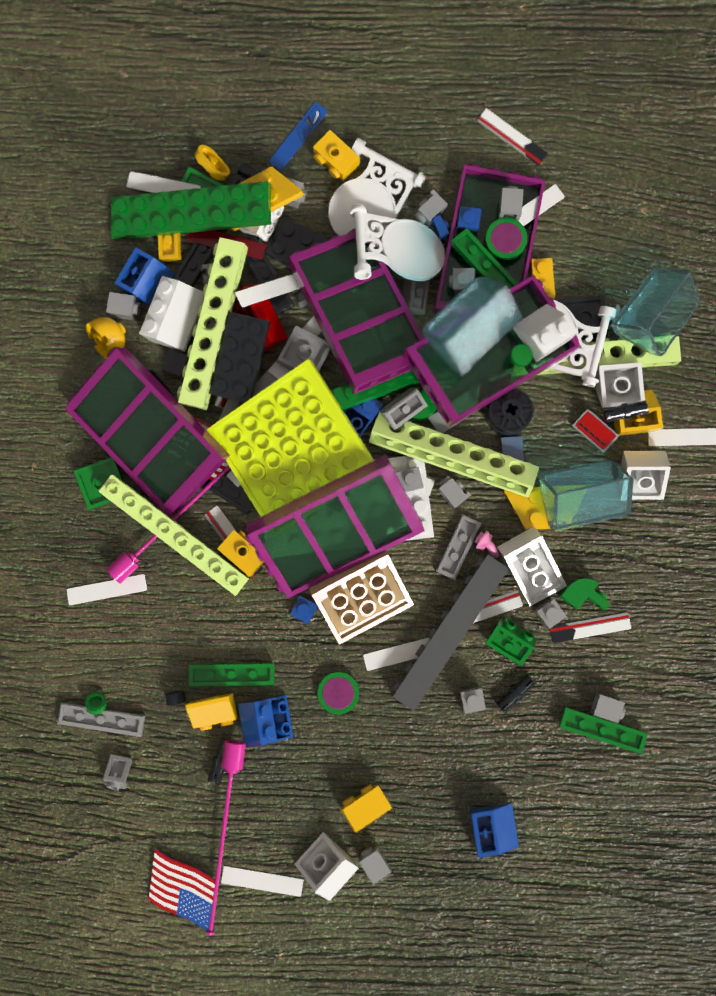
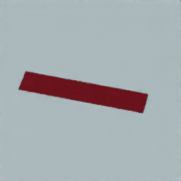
[187,230,267,260]

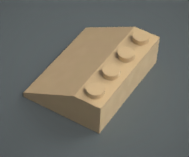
[309,550,414,644]

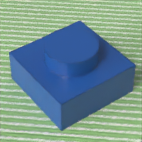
[458,206,482,231]
[432,215,450,242]
[290,596,318,624]

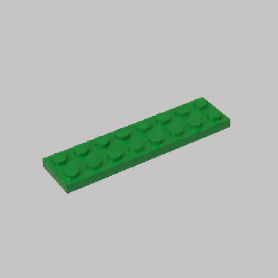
[111,181,271,240]

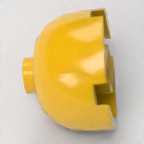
[86,317,126,359]

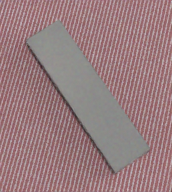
[57,702,146,737]

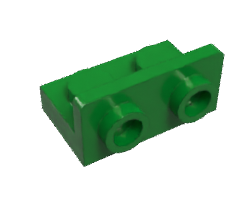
[485,617,537,666]

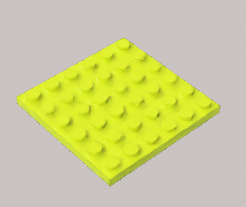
[206,359,374,537]

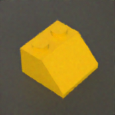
[186,693,238,731]

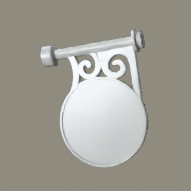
[329,138,426,246]
[350,204,445,281]
[508,300,617,387]

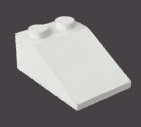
[497,527,567,606]

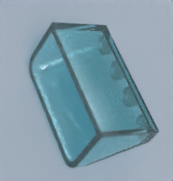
[611,267,699,356]
[422,277,523,376]
[540,460,634,532]

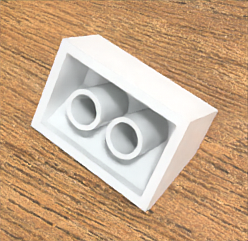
[139,276,205,352]

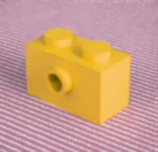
[313,130,360,182]
[217,530,265,577]
[339,784,392,832]

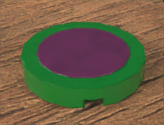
[485,218,527,260]
[317,671,360,715]

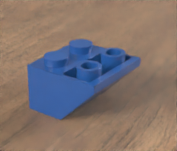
[115,247,175,306]
[343,382,384,438]
[238,695,293,746]
[469,803,519,858]

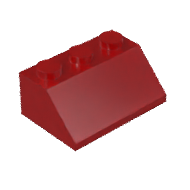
[232,283,288,354]

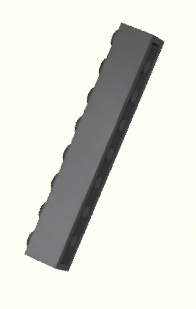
[391,554,509,711]

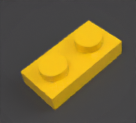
[158,234,181,262]
[530,258,556,300]

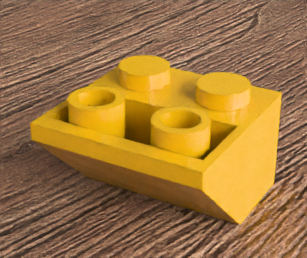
[612,390,663,436]

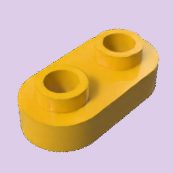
[194,145,230,181]

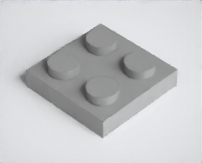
[277,326,331,372]

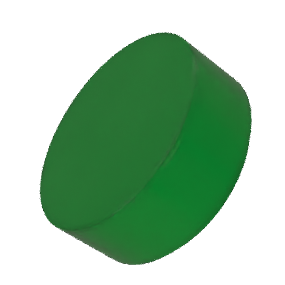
[510,344,533,368]
[84,692,107,715]

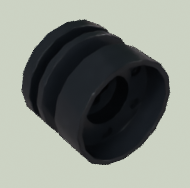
[486,388,534,437]

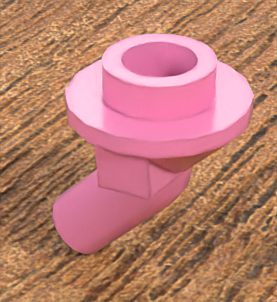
[475,531,499,559]

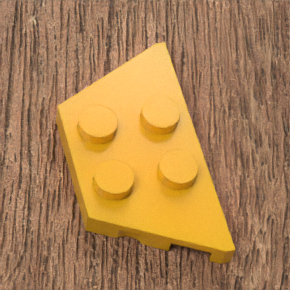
[232,166,304,231]
[503,485,585,530]

